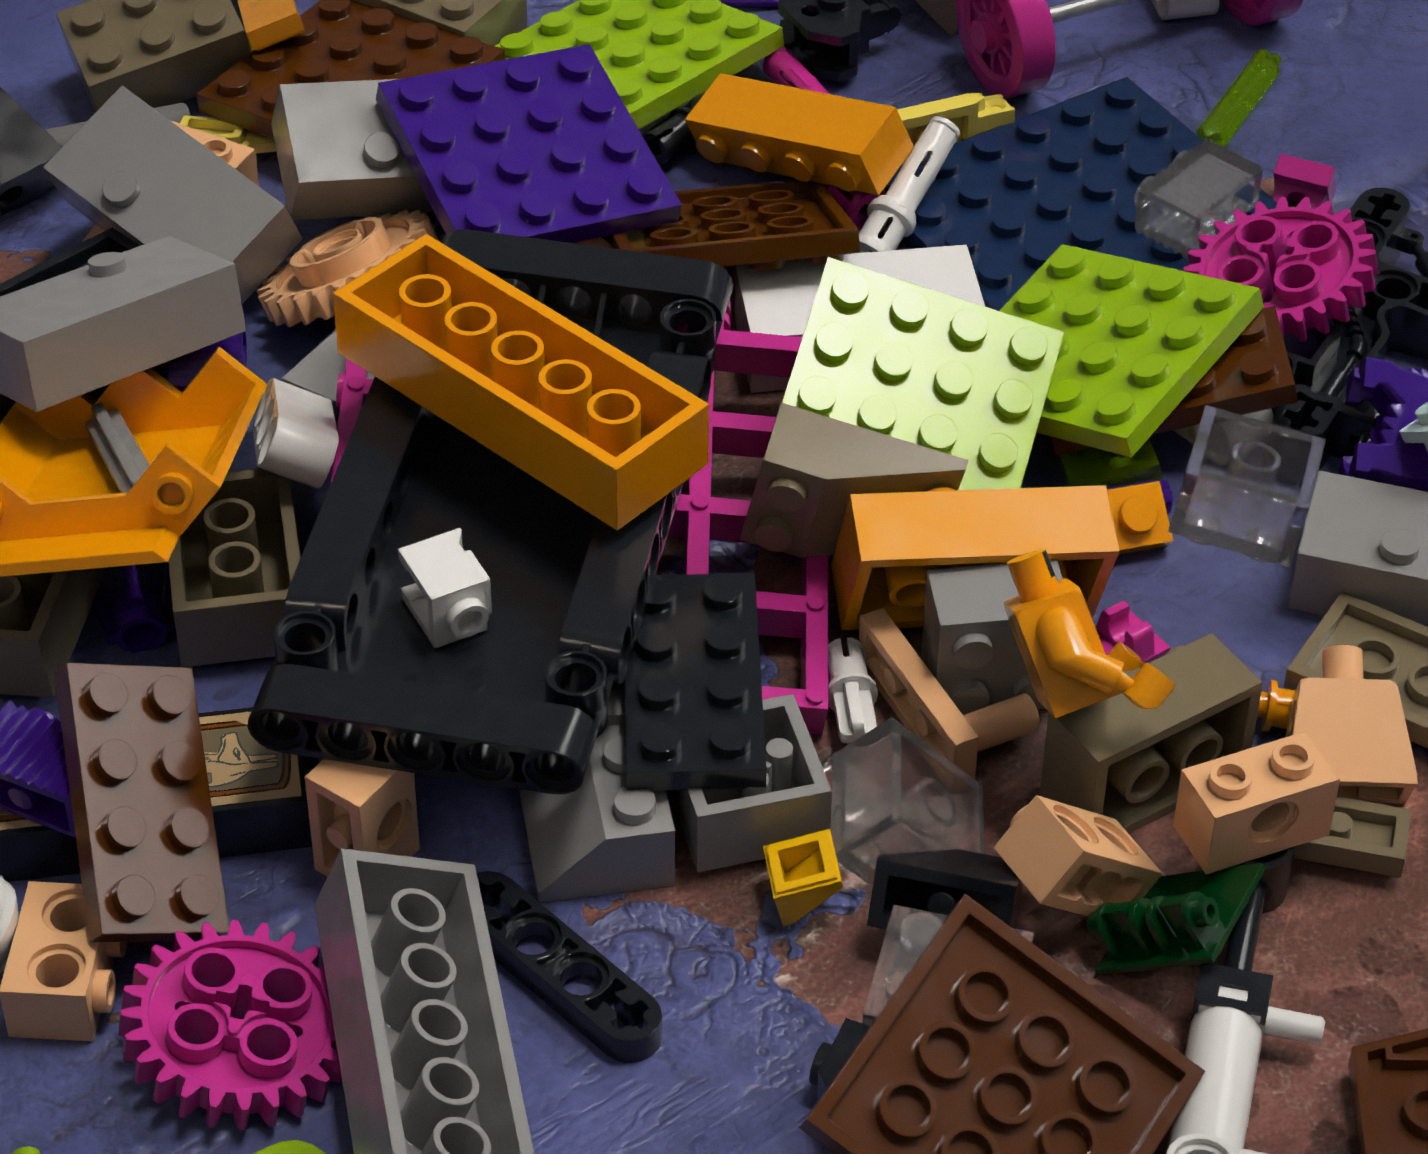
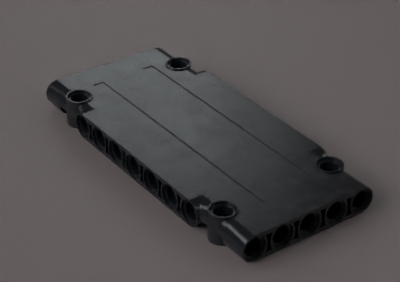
[247,229,733,795]

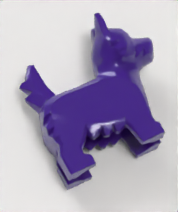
[1338,357,1428,492]

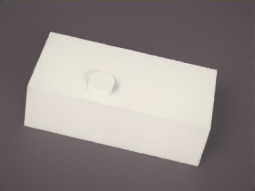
[734,245,985,393]

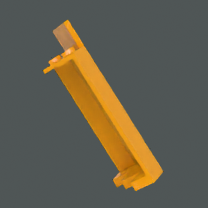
[0,347,267,577]

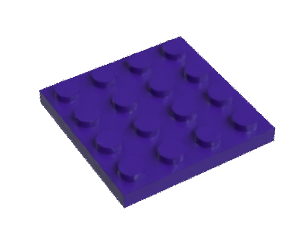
[376,44,682,243]

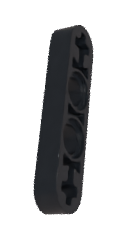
[477,871,662,1063]

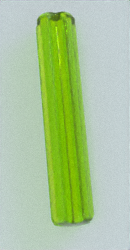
[1196,49,1282,153]

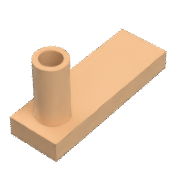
[859,608,1040,791]

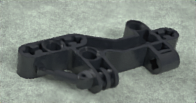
[1266,187,1428,482]

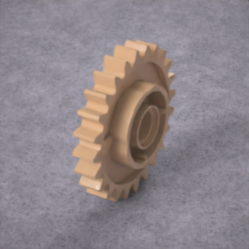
[257,209,438,327]

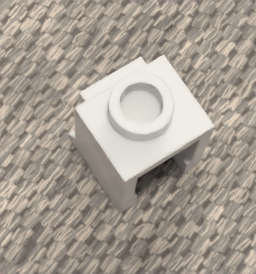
[398,528,492,648]

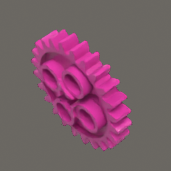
[1183,197,1379,343]
[118,920,342,1130]

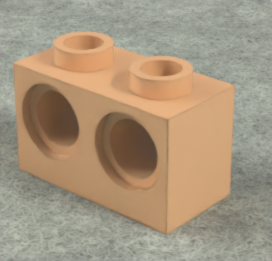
[993,795,1163,916]
[0,881,128,1042]

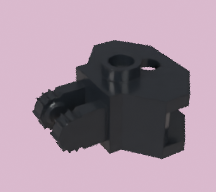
[778,0,902,82]

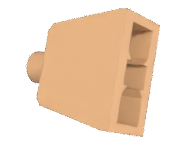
[1286,645,1418,804]

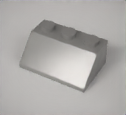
[518,689,675,903]

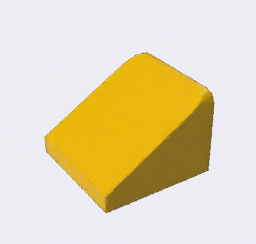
[763,829,843,927]

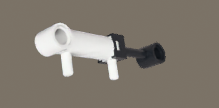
[1166,847,1325,1154]

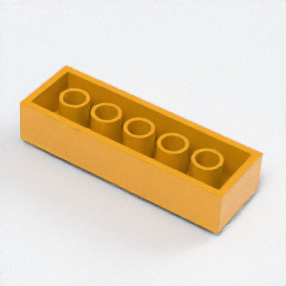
[333,234,709,531]

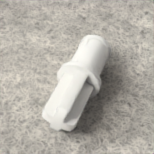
[828,638,878,750]

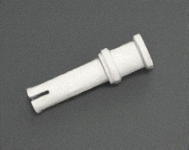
[851,116,960,254]

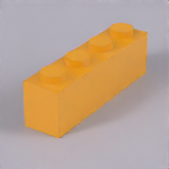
[684,73,914,196]

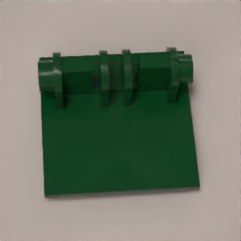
[1087,863,1266,975]

